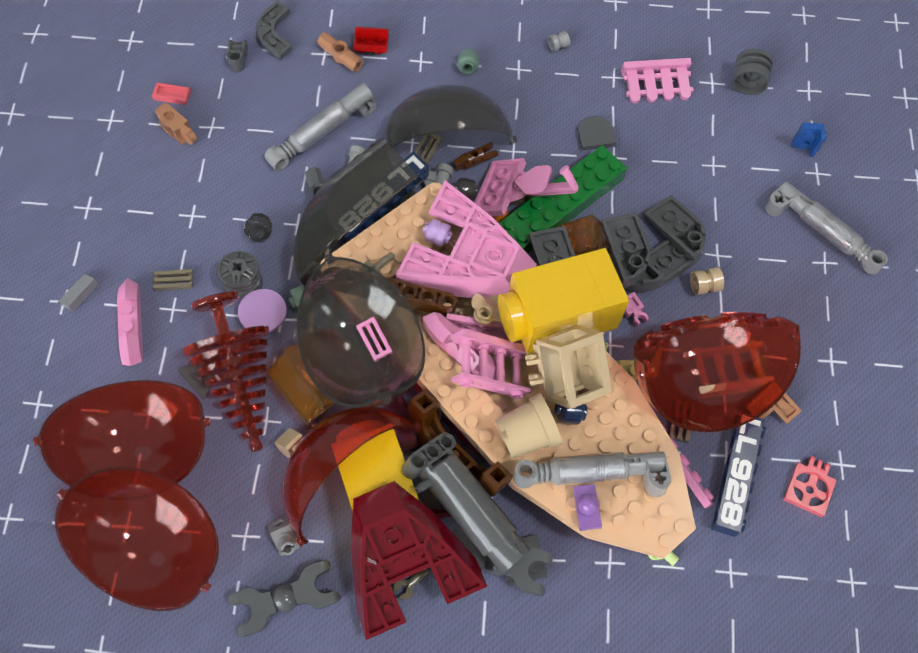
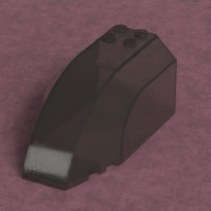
[294,139,418,294]

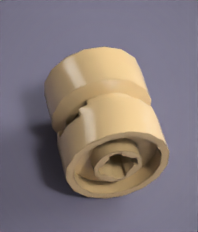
[690,267,724,295]

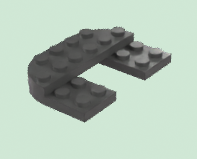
[587,195,706,292]
[529,213,650,288]

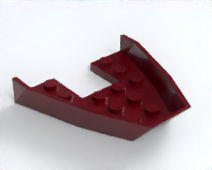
[351,481,487,640]

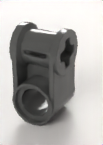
[227,40,248,72]

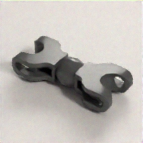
[453,529,554,596]
[227,560,341,637]

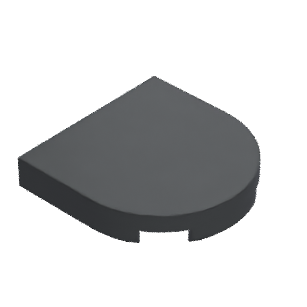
[578,116,617,150]

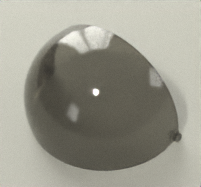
[379,84,517,158]
[297,254,425,408]

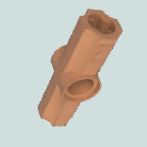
[317,32,364,72]

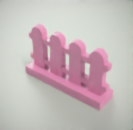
[621,58,694,104]

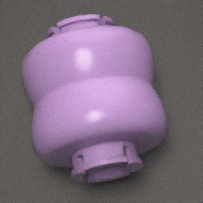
[422,219,452,247]

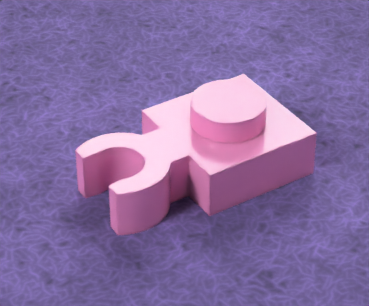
[624,292,649,327]

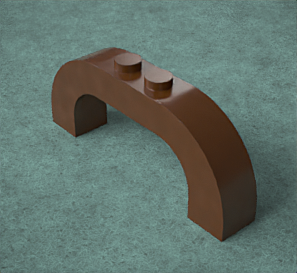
[408,389,513,497]

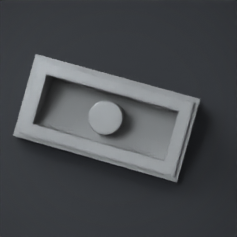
[58,274,99,313]

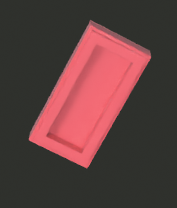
[152,82,191,105]

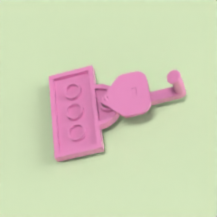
[474,158,579,216]

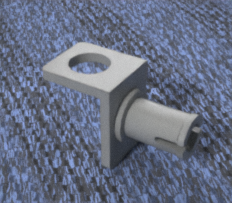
[267,516,299,556]

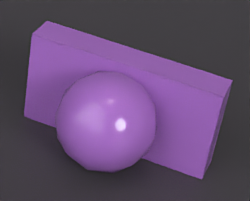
[573,484,602,531]

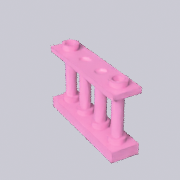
[451,328,532,399]

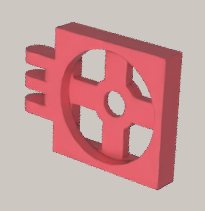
[783,456,837,518]

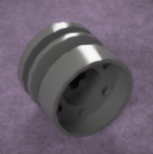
[732,49,773,95]
[218,250,263,300]

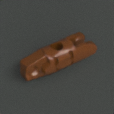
[453,142,499,171]

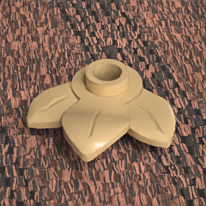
[471,293,501,325]

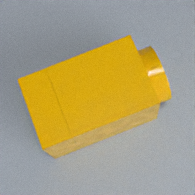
[497,248,629,354]
[331,420,419,512]

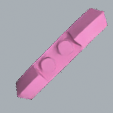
[117,278,143,366]
[422,312,506,380]

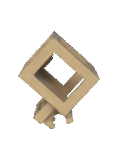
[525,325,612,409]

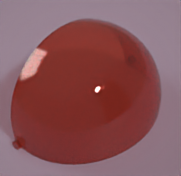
[33,380,210,500]
[281,406,422,546]
[55,467,219,611]

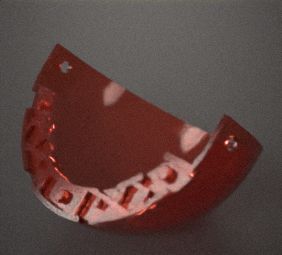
[633,312,801,432]

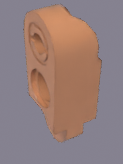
[155,102,198,145]

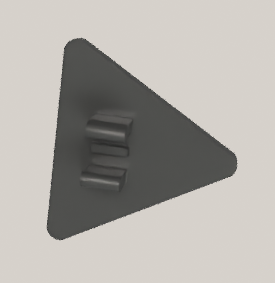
[178,360,222,399]

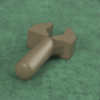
[362,252,395,275]
[394,569,429,600]

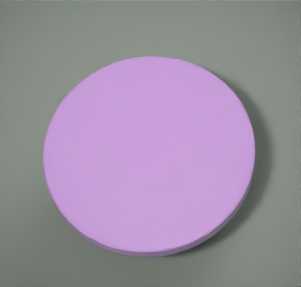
[238,289,287,334]

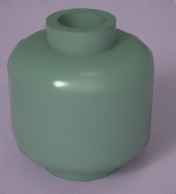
[457,49,480,75]

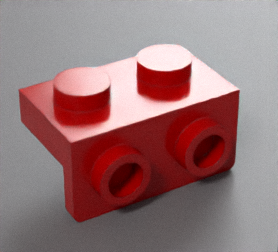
[353,26,389,54]

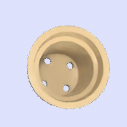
[495,393,563,459]

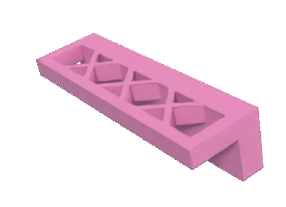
[446,314,523,344]

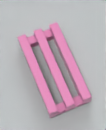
[356,316,394,362]

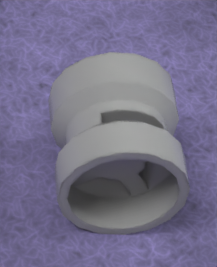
[548,30,570,52]

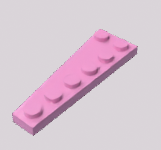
[652,408,714,508]

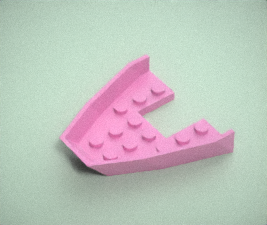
[396,180,537,298]

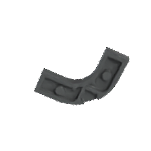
[257,0,292,60]

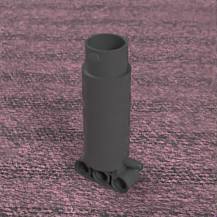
[402,433,530,574]

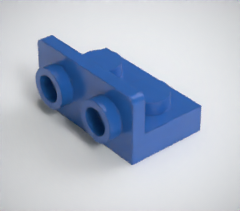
[791,122,827,157]

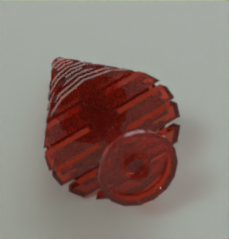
[182,291,269,452]

